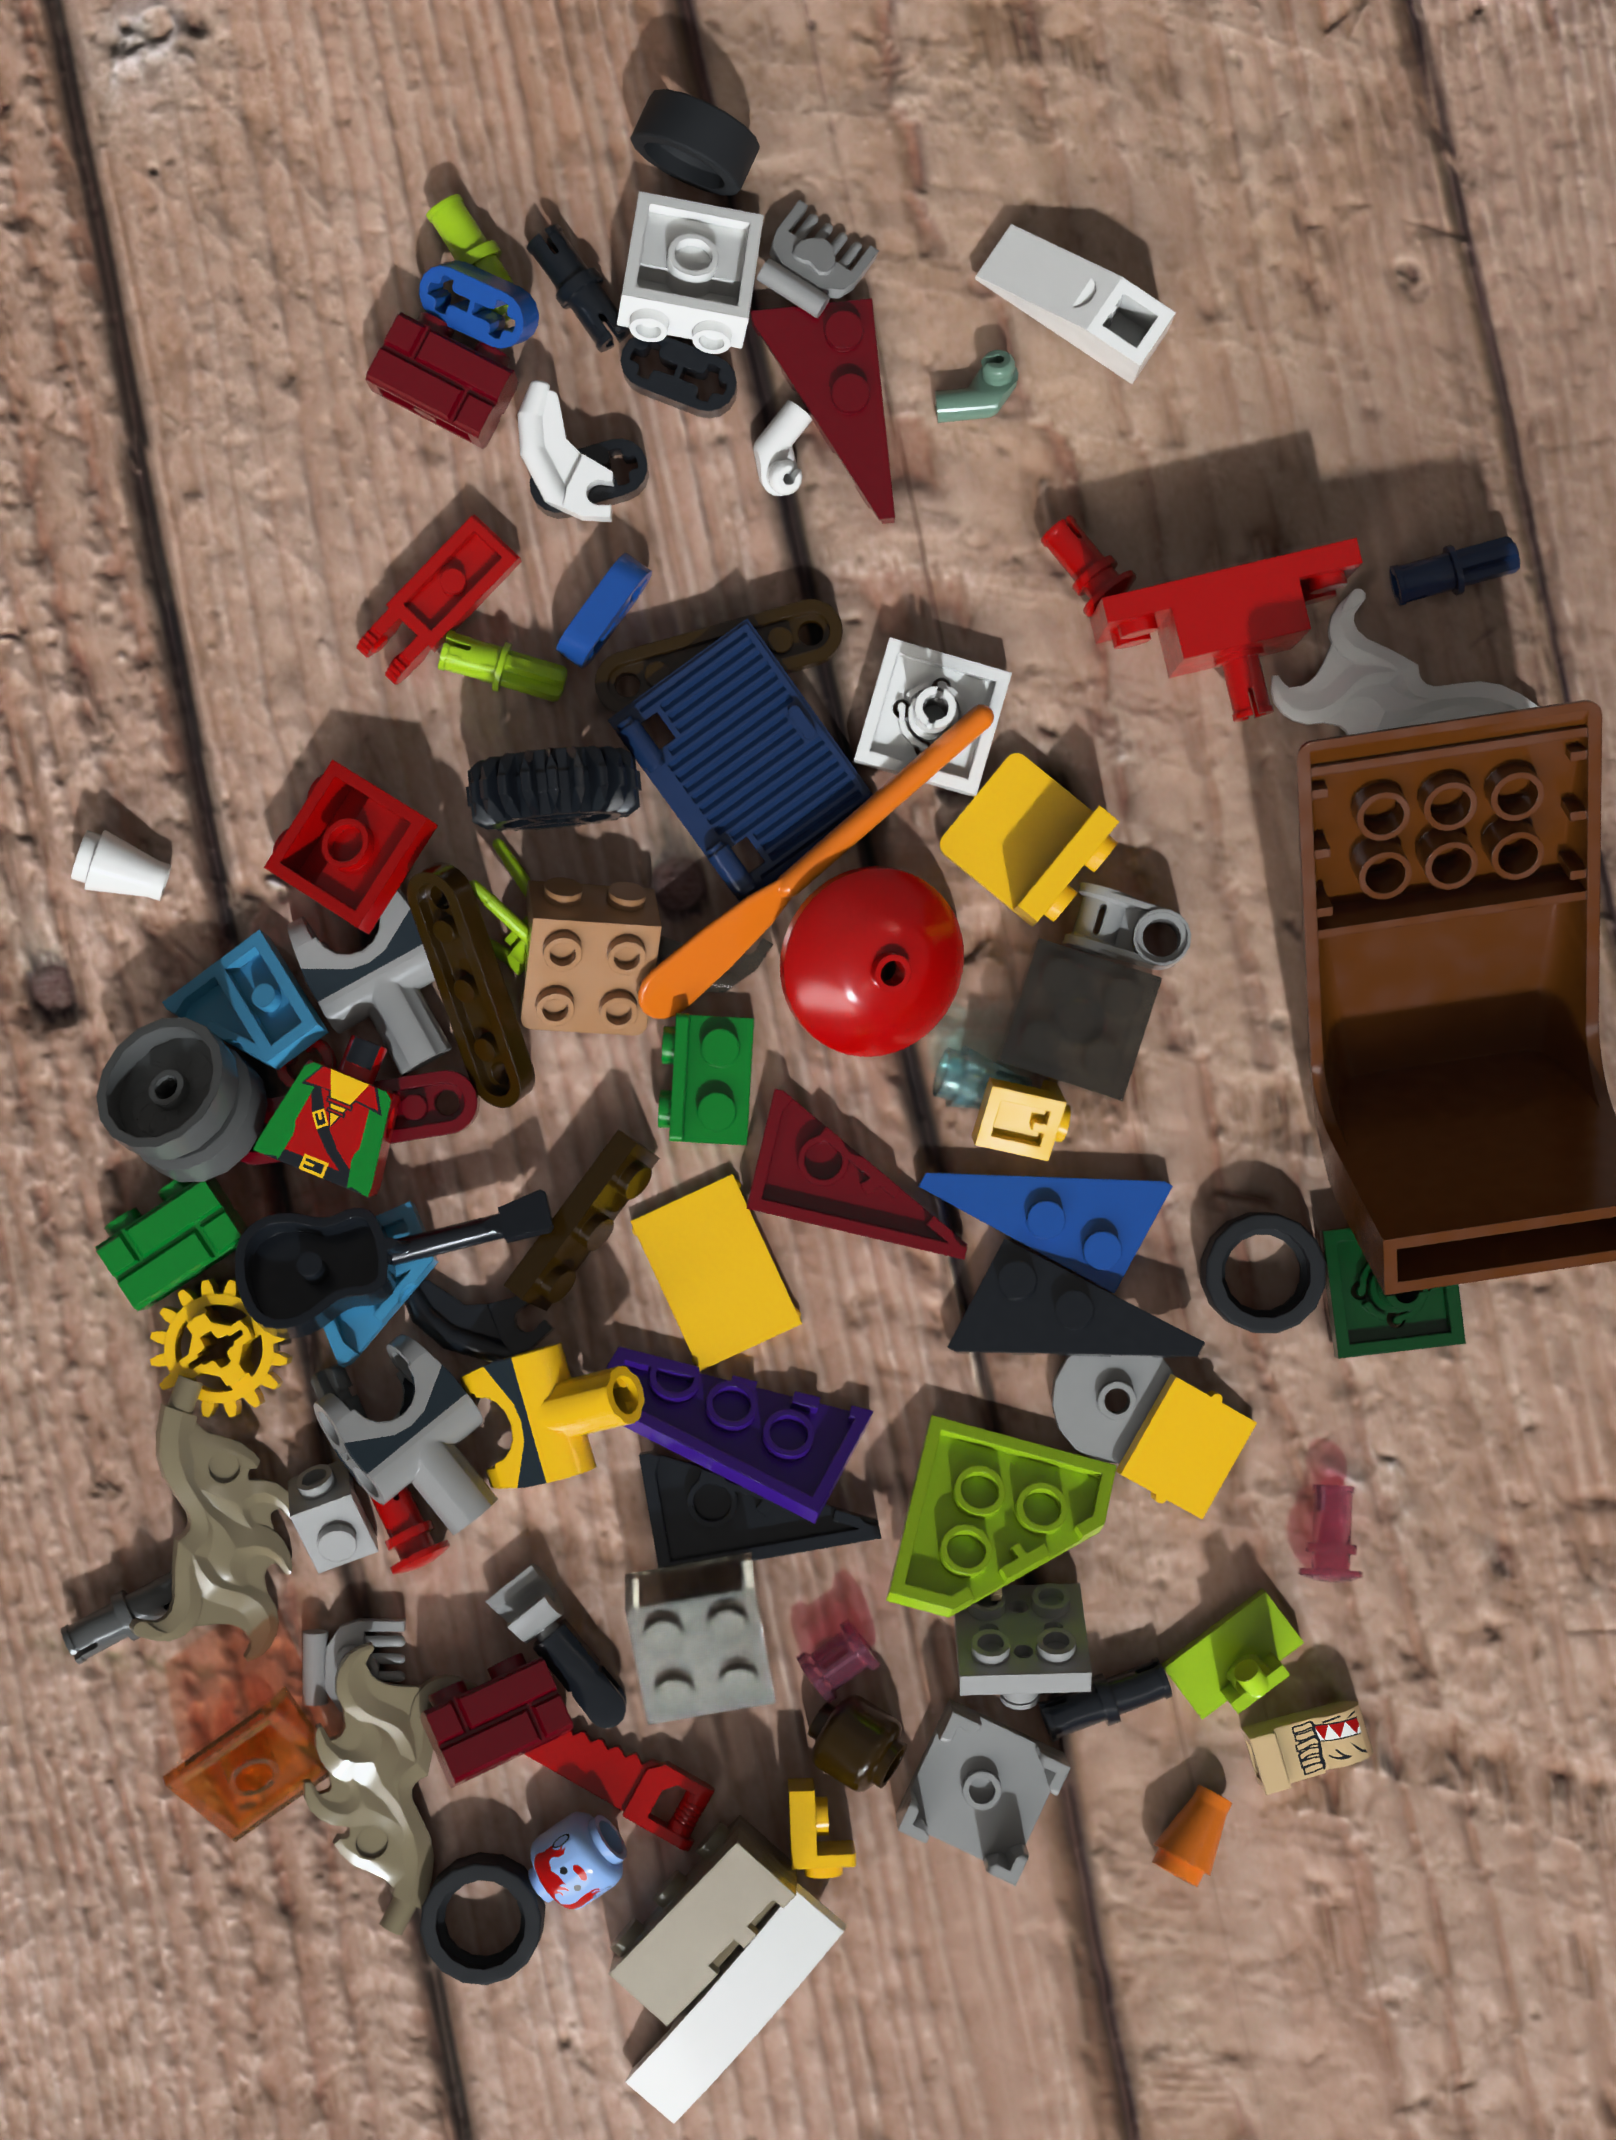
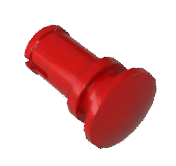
[1041,515,1136,617]
[366,1486,450,1574]

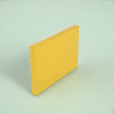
[630,1174,802,1371]

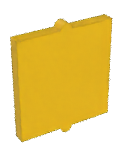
[1116,1374,1257,1519]

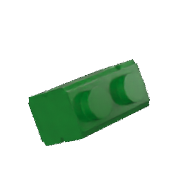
[95,1178,248,1311]

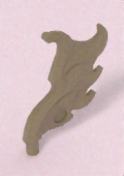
[129,1375,292,1662]
[303,1642,478,1935]

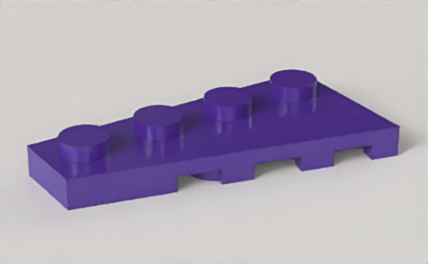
[605,1347,873,1524]

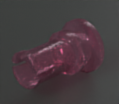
[1298,1484,1363,1583]

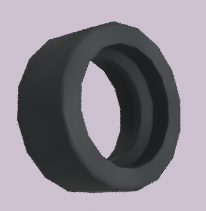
[630,89,760,196]
[1200,1212,1326,1333]
[420,1852,546,1985]

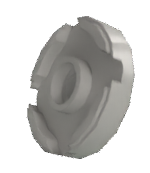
[1052,1355,1174,1464]

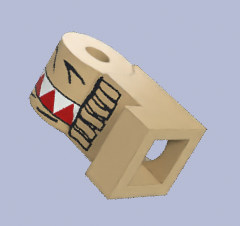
[1241,1701,1373,1795]

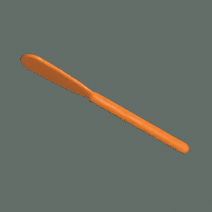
[638,704,994,1019]

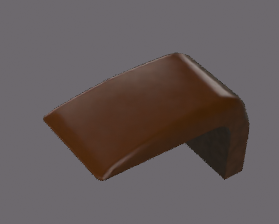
[1297,700,1616,1295]

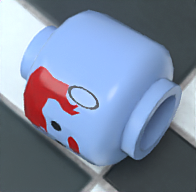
[528,1811,627,1910]

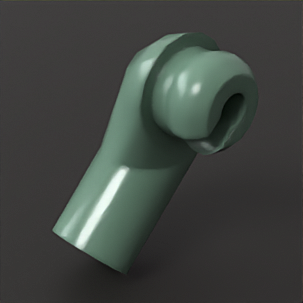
[935,350,1019,423]

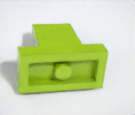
[1162,1588,1304,1720]

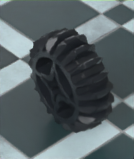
[466,745,642,831]

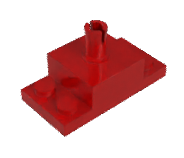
[1090,537,1363,722]

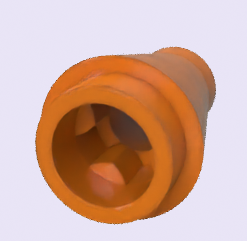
[1152,1784,1233,1887]

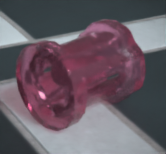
[796,1619,881,1703]

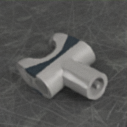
[287,888,452,1076]
[313,1334,498,1535]

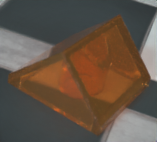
[163,1686,329,1842]

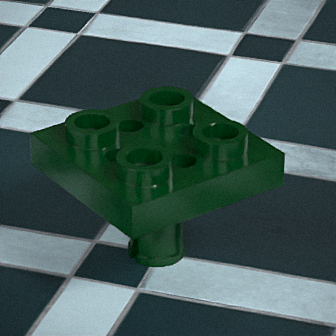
[1319,1227,1466,1359]

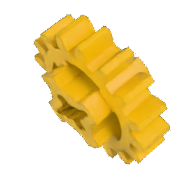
[150,1278,293,1418]

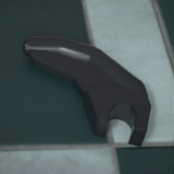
[405,1280,555,1363]

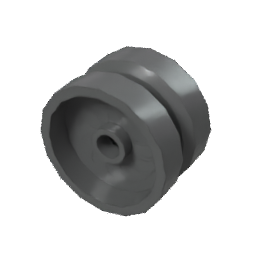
[96,1017,268,1182]

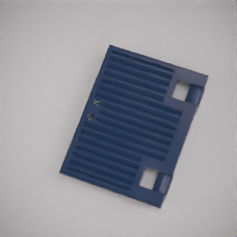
[608,618,873,902]

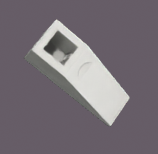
[975,224,1176,384]

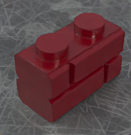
[365,312,519,450]
[420,1653,574,1788]

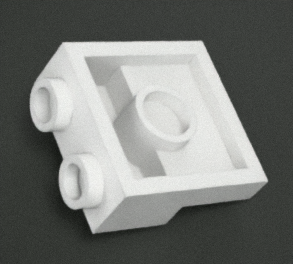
[617,191,764,354]

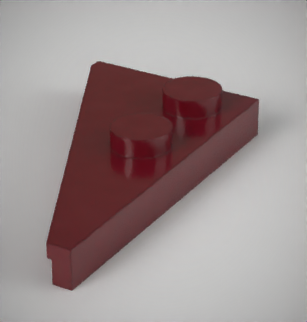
[751,298,895,524]
[746,1089,967,1260]

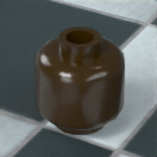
[808,1694,907,1792]

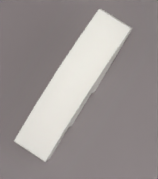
[625,1883,847,2124]

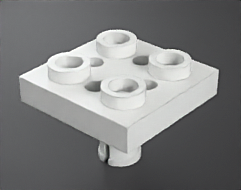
[854,637,1012,797]

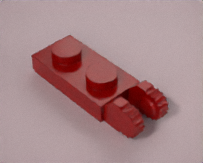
[356,514,522,685]

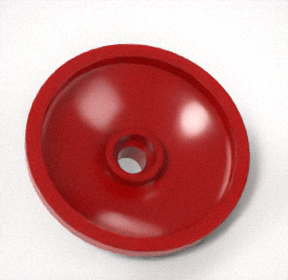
[780,866,964,1057]

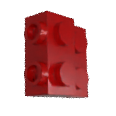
[264,759,438,934]

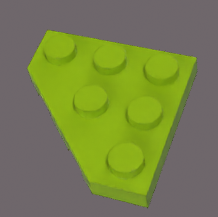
[886,1415,1117,1618]

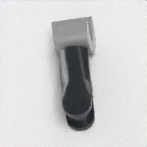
[485,1564,627,1728]

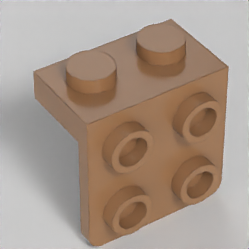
[520,877,662,1036]

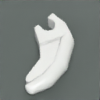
[517,380,614,522]

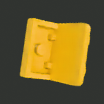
[939,753,1120,927]

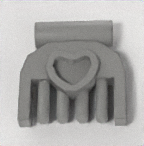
[756,200,879,318]
[302,1618,406,1712]

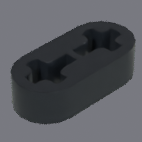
[620,336,737,419]
[530,438,649,519]

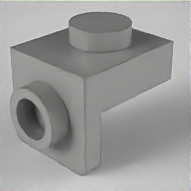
[288,1460,378,1574]

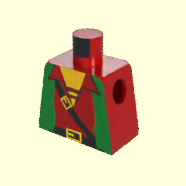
[253,1034,400,1197]

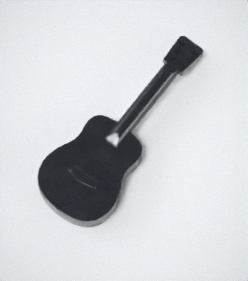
[235,1189,554,1339]

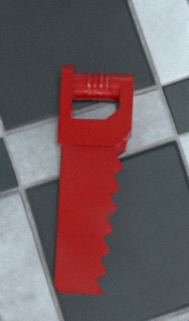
[524,1730,715,1852]

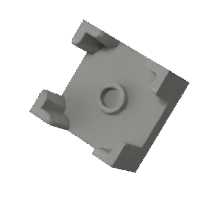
[896,1698,1071,1886]

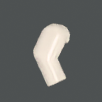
[753,400,812,496]

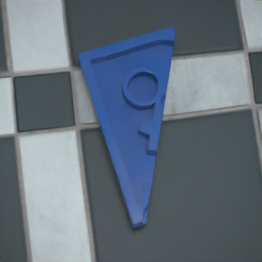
[918,1173,1173,1294]

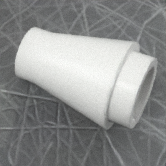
[71,829,172,901]

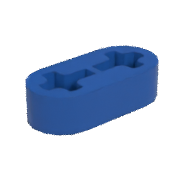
[419,260,539,349]
[556,553,653,669]

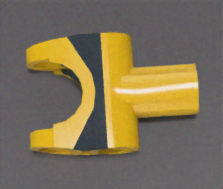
[460,1342,645,1489]

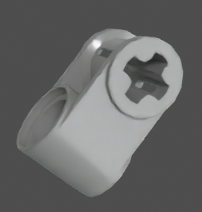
[1062,882,1191,970]

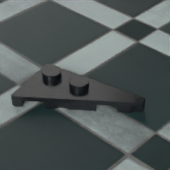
[947,1238,1205,1358]
[639,1451,881,1577]

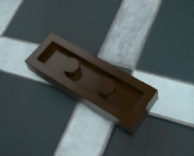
[504,1129,660,1311]

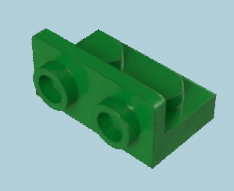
[658,1013,755,1146]

